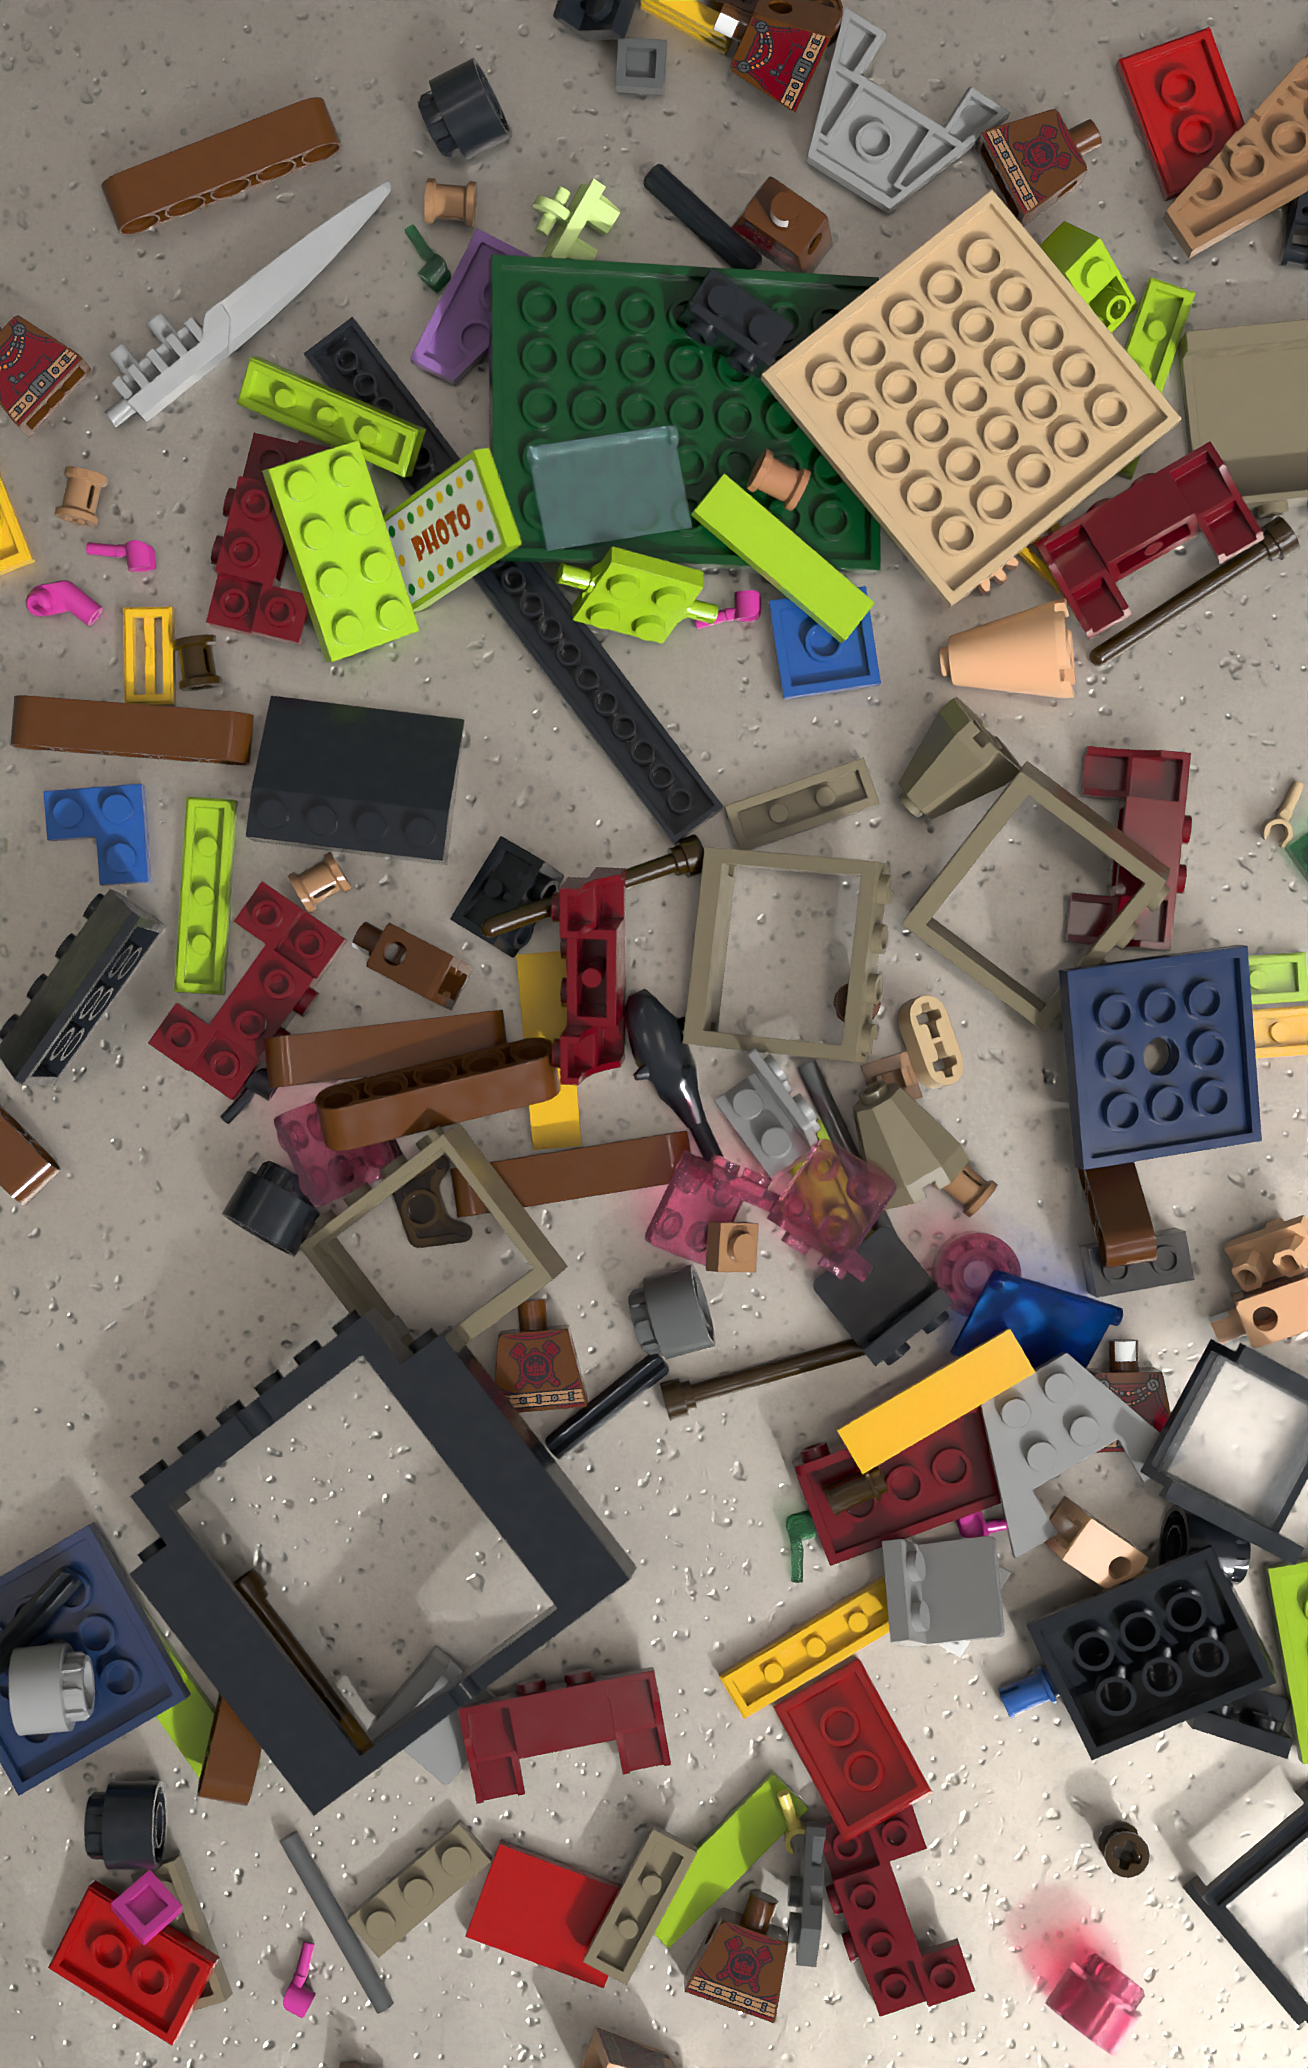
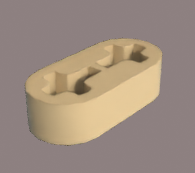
[897,995,964,1089]

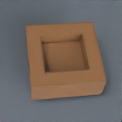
[706,1221,759,1273]

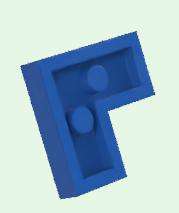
[43,784,152,886]

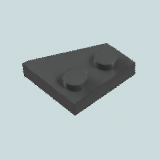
[787,1821,826,1967]

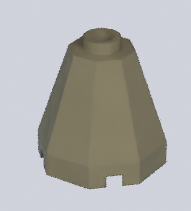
[898,697,1022,820]
[852,1081,969,1210]

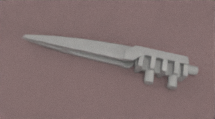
[104,180,391,428]

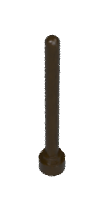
[1089,516,1300,667]
[480,834,704,937]
[659,1338,866,1421]
[233,1567,383,1770]

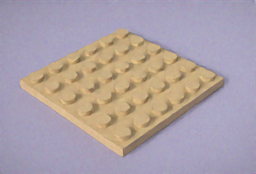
[761,189,1182,609]

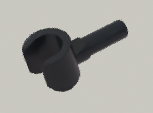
[220,1068,278,1124]

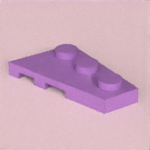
[410,228,533,385]

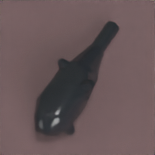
[624,989,727,1171]

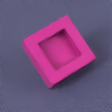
[111,1869,182,1946]

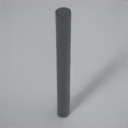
[798,1060,897,1235]
[279,1831,394,2014]

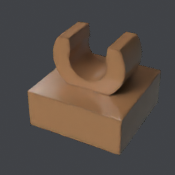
[860,1051,923,1100]

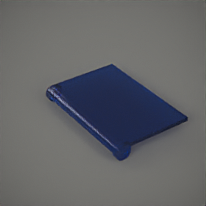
[950,1269,1123,1369]

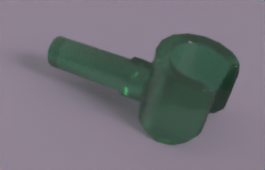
[405,225,452,293]
[786,1510,817,1583]

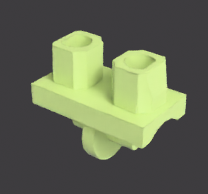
[532,179,620,260]

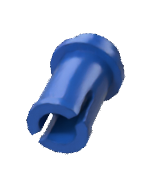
[998,1666,1060,1718]

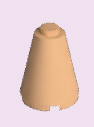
[940,598,1075,699]

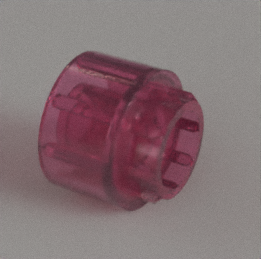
[932,1231,1022,1319]
[1045,1953,1145,2057]

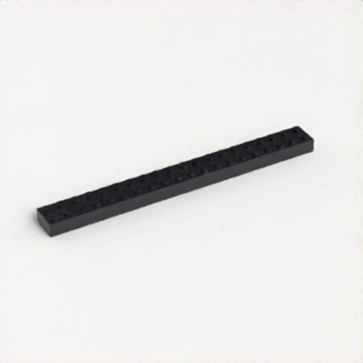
[304,317,723,845]

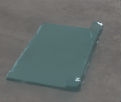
[528,425,692,551]

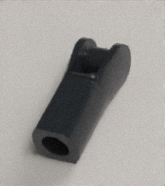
[1279,191,1308,271]

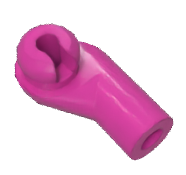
[26,580,103,626]

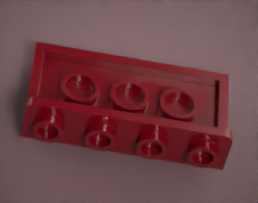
[792,1405,1001,1566]

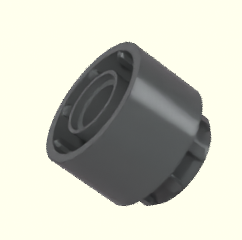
[628,1264,716,1359]

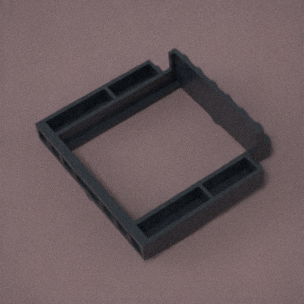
[129,1307,637,1816]

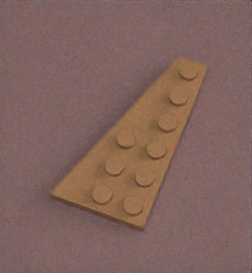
[1163,54,1308,259]

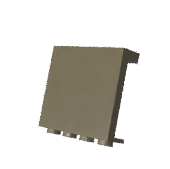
[1178,319,1308,518]

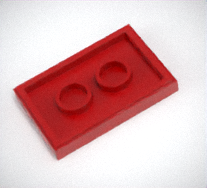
[1115,27,1245,201]
[773,1658,933,1842]
[465,1839,621,1989]
[48,1880,220,2046]

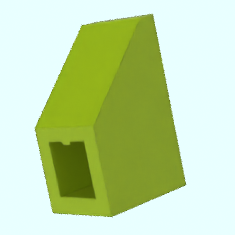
[1039,221,1139,333]

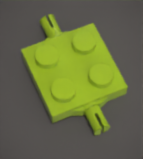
[555,546,719,644]

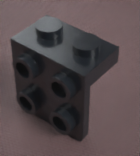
[813,1226,953,1367]

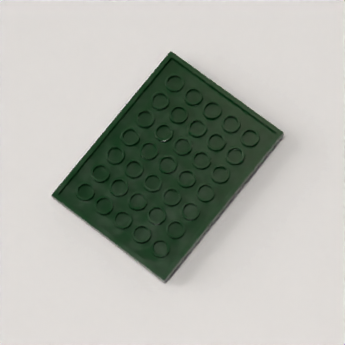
[489,254,881,574]

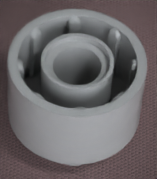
[9,1643,95,1736]

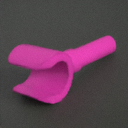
[86,540,156,572]
[695,590,762,629]
[955,1511,1007,1538]
[283,1941,316,2018]

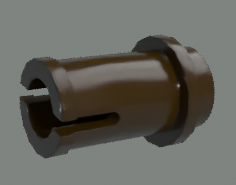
[822,1465,890,1516]

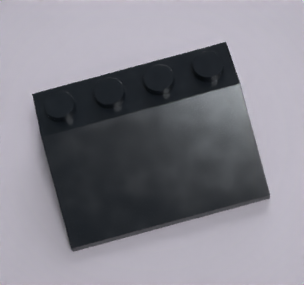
[245,696,465,865]
[0,889,166,1085]
[1026,1544,1277,1760]

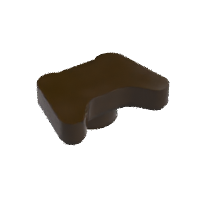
[393,1155,473,1248]

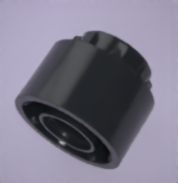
[418,58,512,160]
[221,1161,320,1257]
[1158,1504,1251,1585]
[84,1781,167,1870]

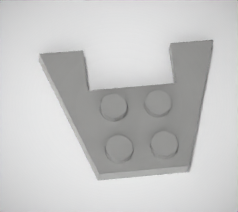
[807,7,1010,215]
[980,1351,1187,1559]

